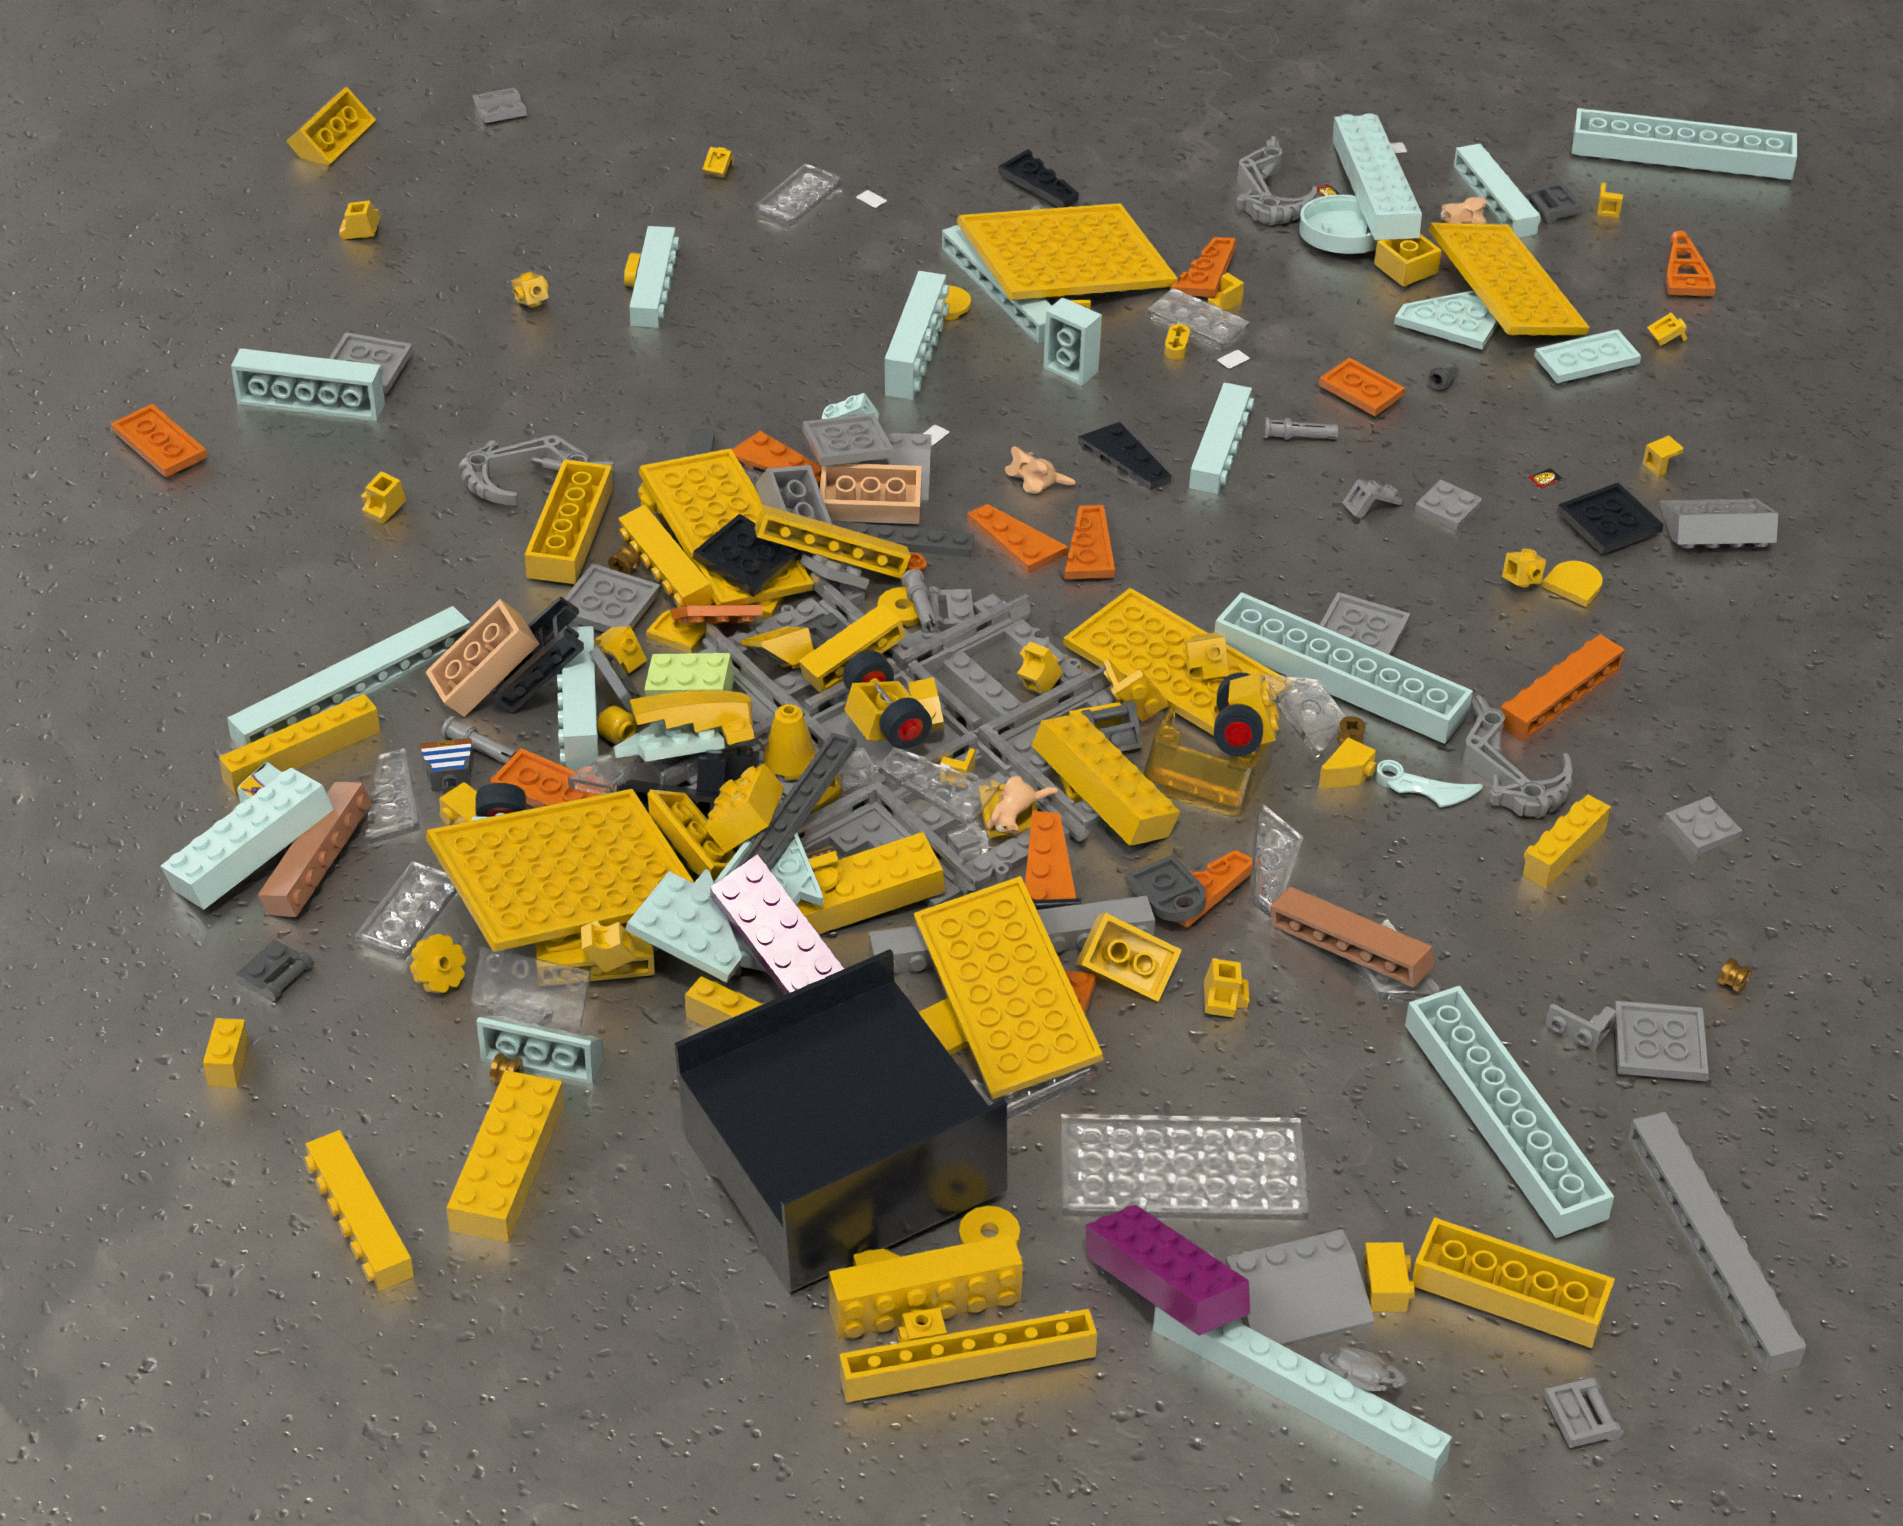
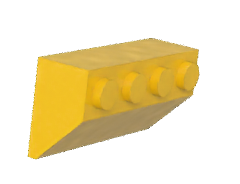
[286,86,376,166]
[648,790,736,882]

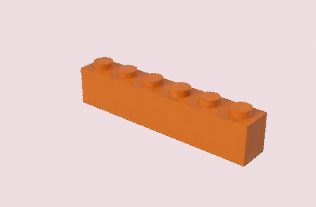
[1500,634,1625,742]

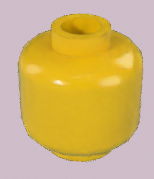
[597,706,637,745]

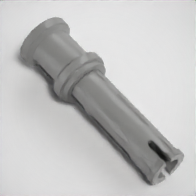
[1263,417,1338,440]
[901,569,939,633]
[441,716,517,764]

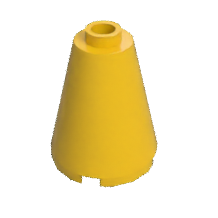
[763,704,817,780]

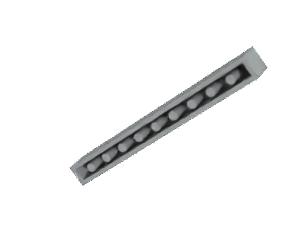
[869,896,1155,974]
[1628,1112,1806,1375]

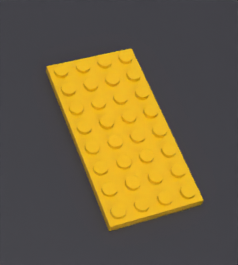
[1428,223,1590,336]
[639,448,814,605]
[1063,588,1292,736]
[913,876,1104,1100]

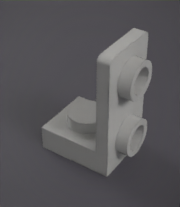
[1342,479,1403,519]
[1545,1004,1617,1051]

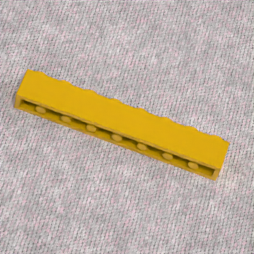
[839,1309,1097,1403]

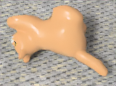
[1440,197,1487,224]
[1005,446,1076,494]
[986,776,1058,835]

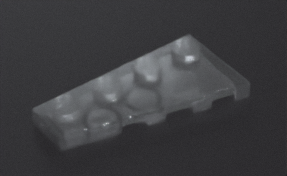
[878,747,1001,827]
[1249,804,1303,918]

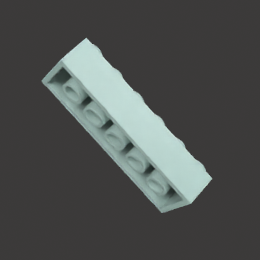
[885,271,949,400]
[231,348,385,421]
[557,626,600,775]
[161,768,334,909]

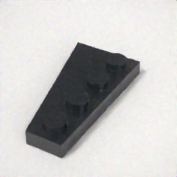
[998,149,1079,208]
[1078,422,1172,490]

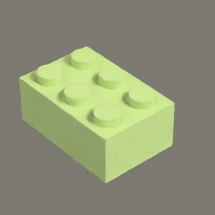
[644,653,735,696]

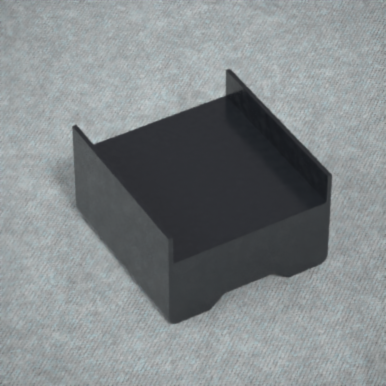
[674,949,1007,1293]

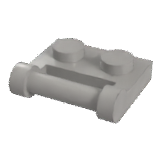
[928,586,974,632]
[1544,1378,1624,1448]

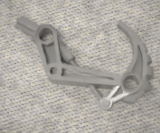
[1236,136,1317,226]
[459,435,614,505]
[1462,695,1573,818]

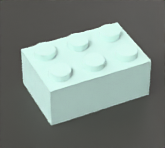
[1043,297,1102,386]

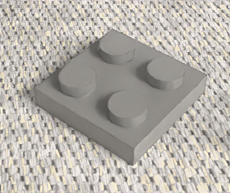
[1414,479,1483,531]
[800,554,869,589]
[1664,796,1743,855]

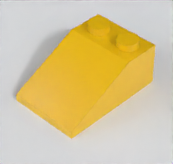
[1075,913,1182,1002]

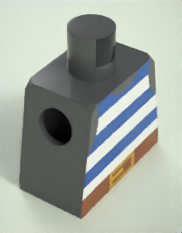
[420,738,474,795]

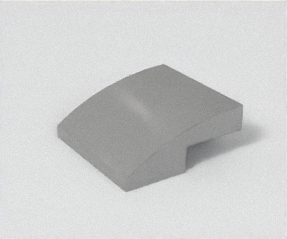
[473,88,527,123]

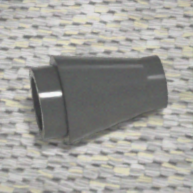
[1428,363,1459,390]

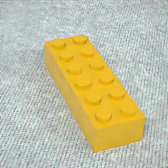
[524,460,613,584]
[1031,713,1181,846]
[796,832,945,935]
[446,1070,564,1243]
[1412,1217,1615,1348]
[829,1234,1023,1340]

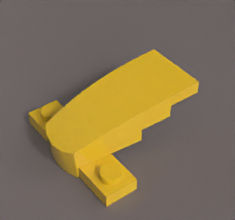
[629,690,755,745]

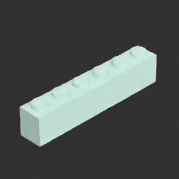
[1454,143,1541,238]
[629,226,680,328]
[1189,383,1255,494]

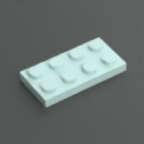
[1534,329,1641,383]

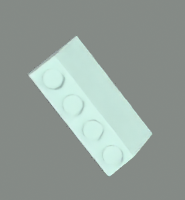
[476,1016,604,1085]

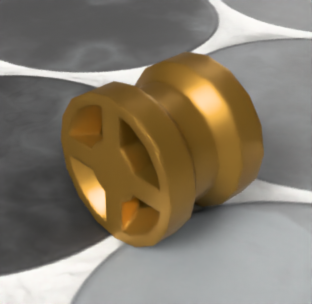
[608,546,641,575]
[1337,716,1366,746]
[1718,958,1752,993]
[489,1053,523,1083]

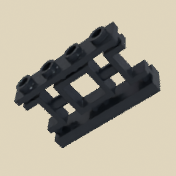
[492,597,584,713]

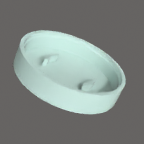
[1299,195,1379,254]

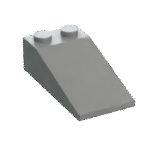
[755,465,832,559]

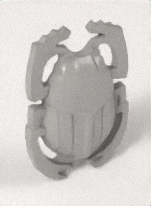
[1319,1347,1407,1391]

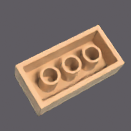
[820,463,922,524]
[426,599,539,717]

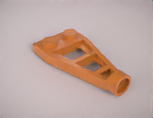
[1665,231,1716,296]

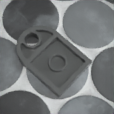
[589,646,642,716]
[1125,855,1206,921]

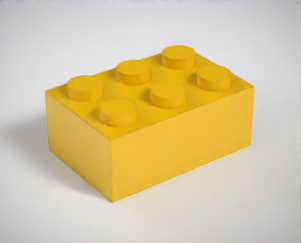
[704,763,784,853]

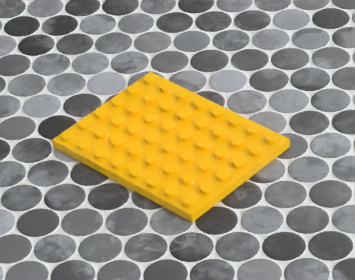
[957,203,1178,300]
[426,789,694,952]

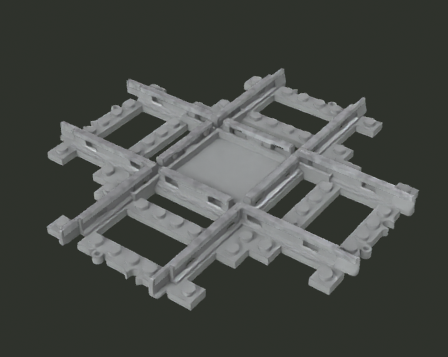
[652,572,1122,907]

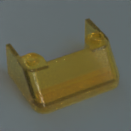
[1143,707,1271,817]

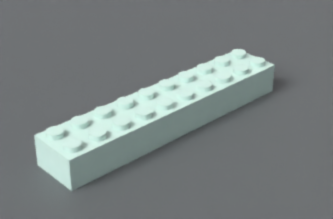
[1571,108,1797,180]
[1333,113,1422,240]
[1215,592,1473,744]
[1405,986,1614,1238]

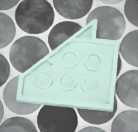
[1394,290,1499,349]
[614,719,725,762]
[714,831,824,906]
[625,869,742,983]

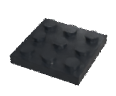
[1557,482,1664,554]
[692,514,801,597]

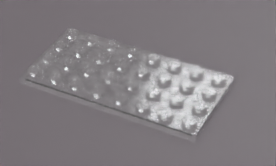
[1061,1114,1309,1220]

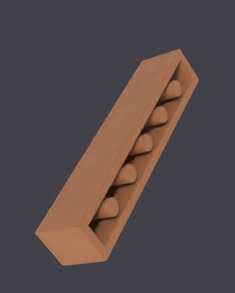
[258,781,372,917]
[1270,886,1433,988]

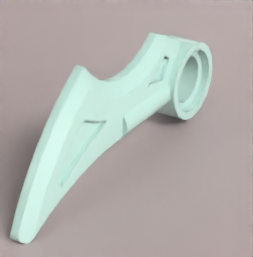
[1375,760,1483,808]

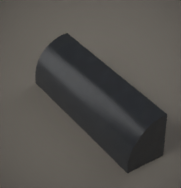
[616,779,720,820]

